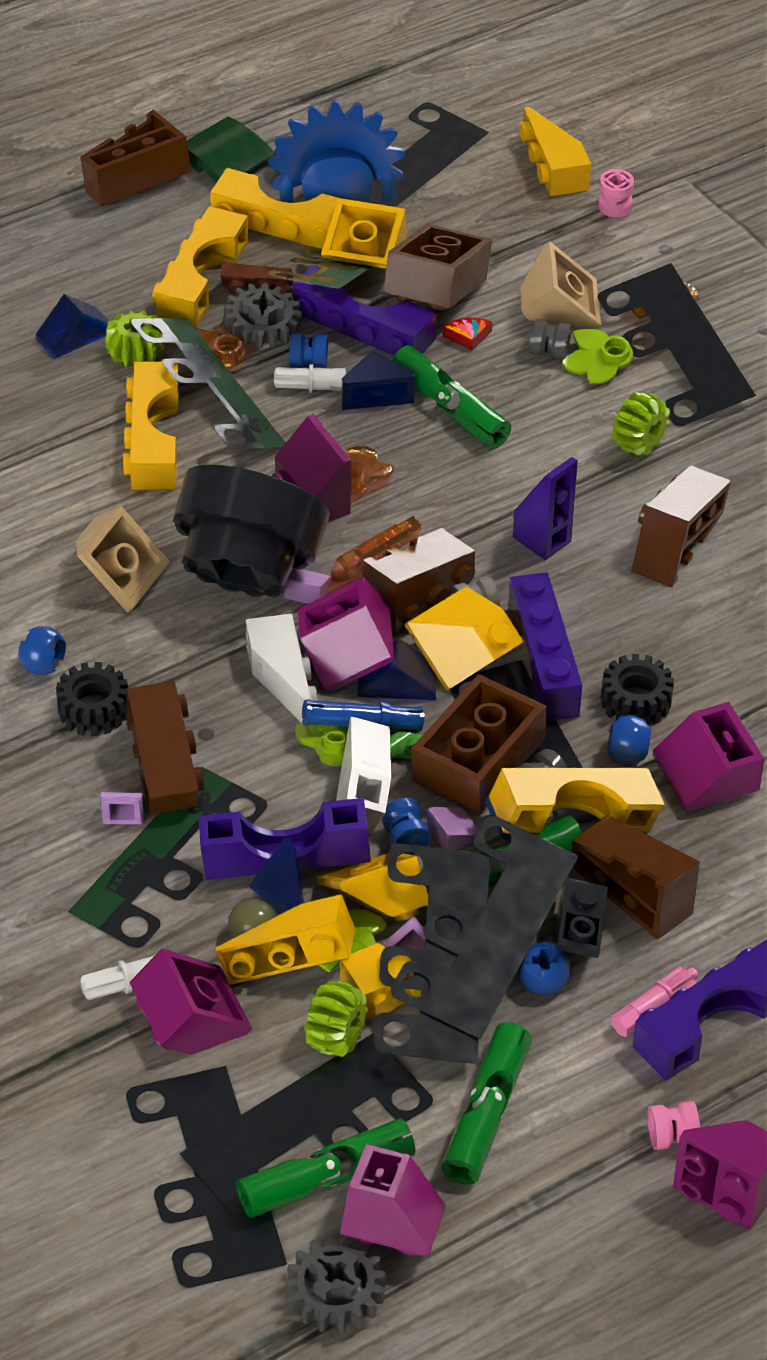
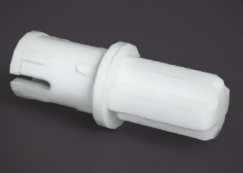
[274,364,346,393]
[80,954,156,1000]

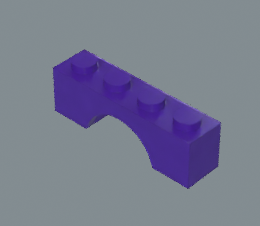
[293,262,436,356]
[508,572,582,721]
[199,798,371,880]
[632,940,767,1081]

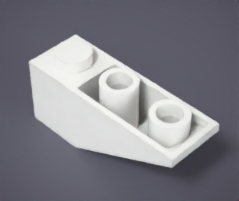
[246,614,318,723]
[336,716,391,834]

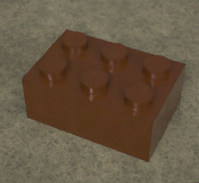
[383,224,492,310]
[411,674,546,814]

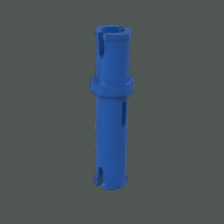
[302,699,424,732]

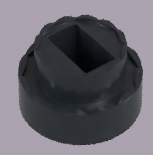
[173,465,330,598]

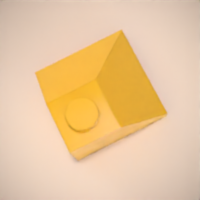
[321,198,408,269]
[405,587,524,691]
[316,852,428,921]

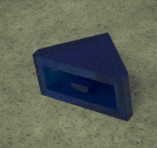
[36,294,109,359]
[341,351,415,410]
[357,638,437,701]
[248,837,304,913]

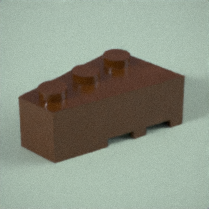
[80,110,191,206]
[631,465,731,587]
[362,528,475,637]
[126,681,204,815]
[571,815,700,940]

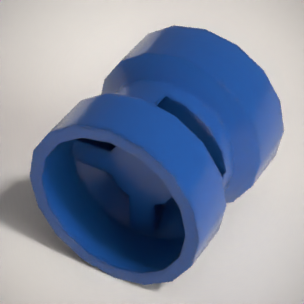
[289,332,328,368]
[381,798,431,855]

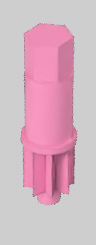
[611,966,699,1037]

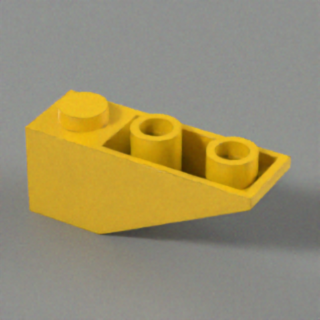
[519,107,591,196]
[215,894,355,985]

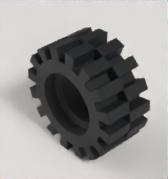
[601,654,674,726]
[56,662,128,736]

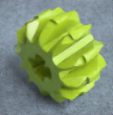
[105,310,165,367]
[611,392,670,456]
[304,980,368,1057]

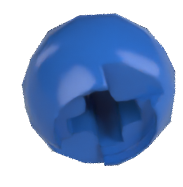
[18,626,66,675]
[607,715,651,766]
[517,942,571,996]

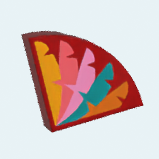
[443,317,492,350]

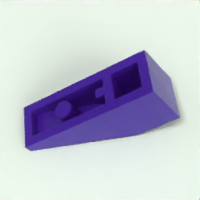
[513,457,578,561]

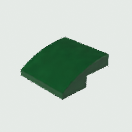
[187,116,274,183]

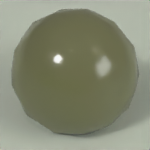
[228,897,279,939]

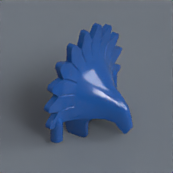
[268,100,405,203]

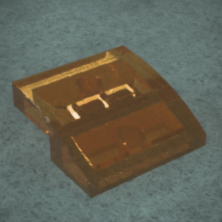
[330,516,423,583]

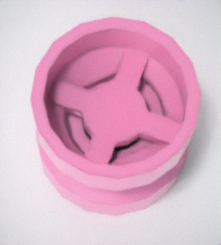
[598,169,634,218]
[647,1101,700,1150]

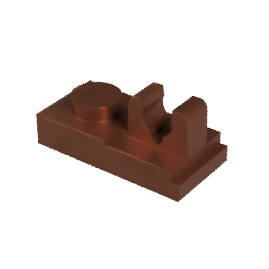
[220,262,294,295]

